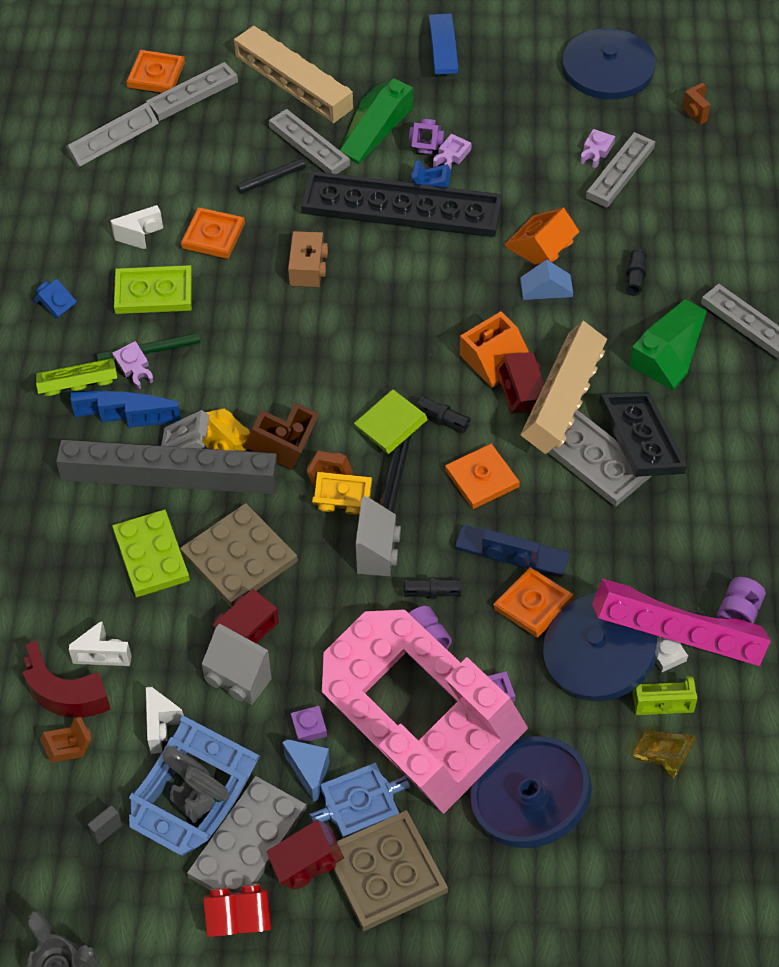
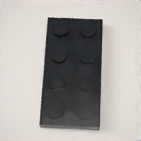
[599,392,688,477]

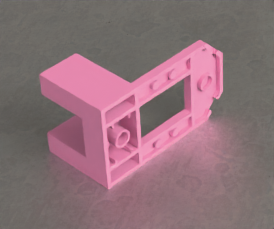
[322,610,528,814]

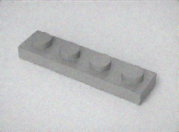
[146,62,238,121]
[65,102,159,167]
[269,109,350,174]
[586,132,655,208]
[701,284,779,359]

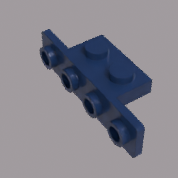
[456,525,569,577]

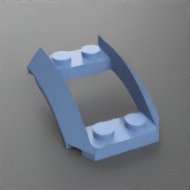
[129,715,260,856]

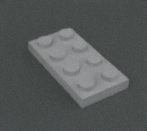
[548,410,651,507]
[187,776,307,892]

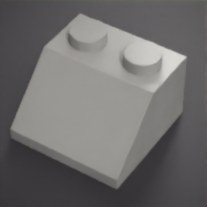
[356,496,401,576]
[202,623,272,705]

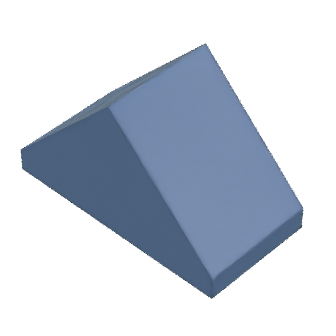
[520,260,573,300]
[282,740,330,802]

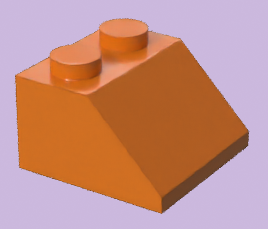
[504,207,580,265]

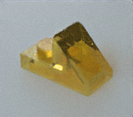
[633,731,696,778]

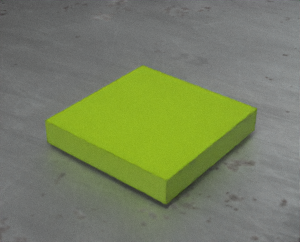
[354,390,428,454]

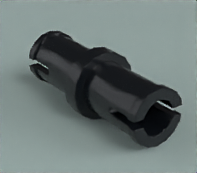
[626,249,646,296]
[417,396,471,433]
[404,577,462,599]

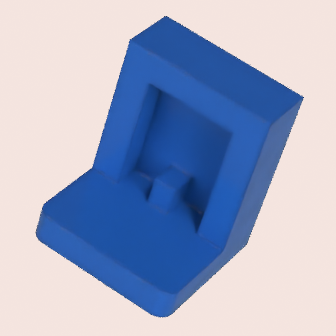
[411,160,451,188]
[34,279,77,319]

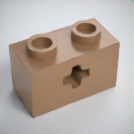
[288,231,328,287]

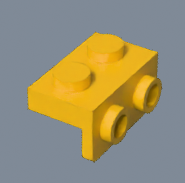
[202,408,250,451]
[312,472,372,515]

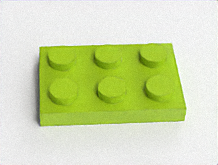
[114,265,192,314]
[36,358,117,396]
[112,510,190,598]

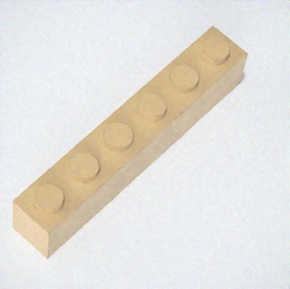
[234,26,353,124]
[521,320,607,454]

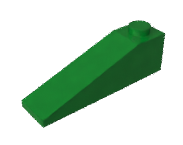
[340,78,413,164]
[629,299,707,391]

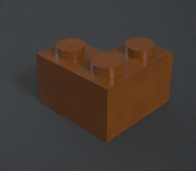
[244,402,319,470]

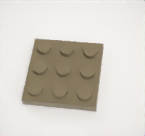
[180,503,298,608]
[333,810,448,932]

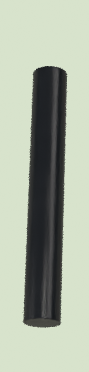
[237,159,306,194]

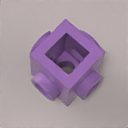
[409,118,444,154]

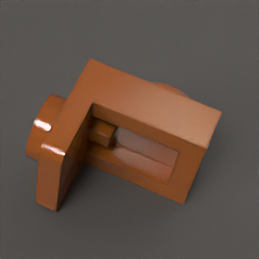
[682,83,710,125]
[307,451,353,487]
[40,717,91,763]

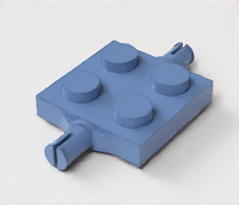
[309,763,410,839]

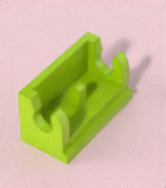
[632,676,697,715]

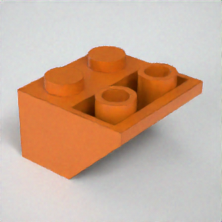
[460,311,529,388]

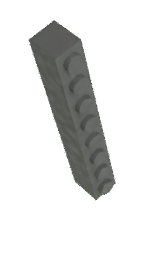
[56,440,278,494]

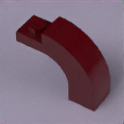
[22,641,111,718]

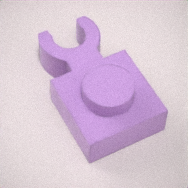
[581,129,615,168]
[433,134,472,170]
[113,341,153,390]

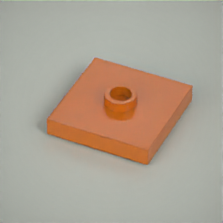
[127,50,185,93]
[181,207,245,259]
[445,443,520,509]
[493,567,574,638]

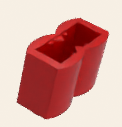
[203,884,271,937]

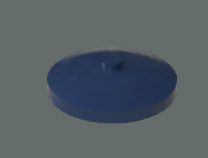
[562,28,656,99]
[543,593,659,701]
[471,736,592,848]

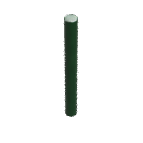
[97,333,200,361]

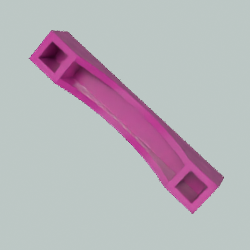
[592,578,771,666]

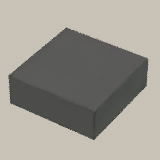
[88,806,122,845]

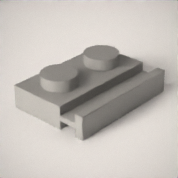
[161,410,209,449]

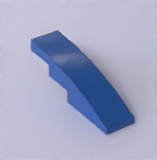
[429,14,458,74]
[70,391,181,428]

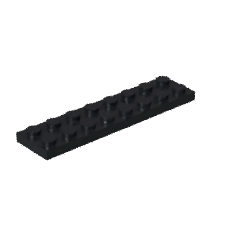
[301,171,503,237]

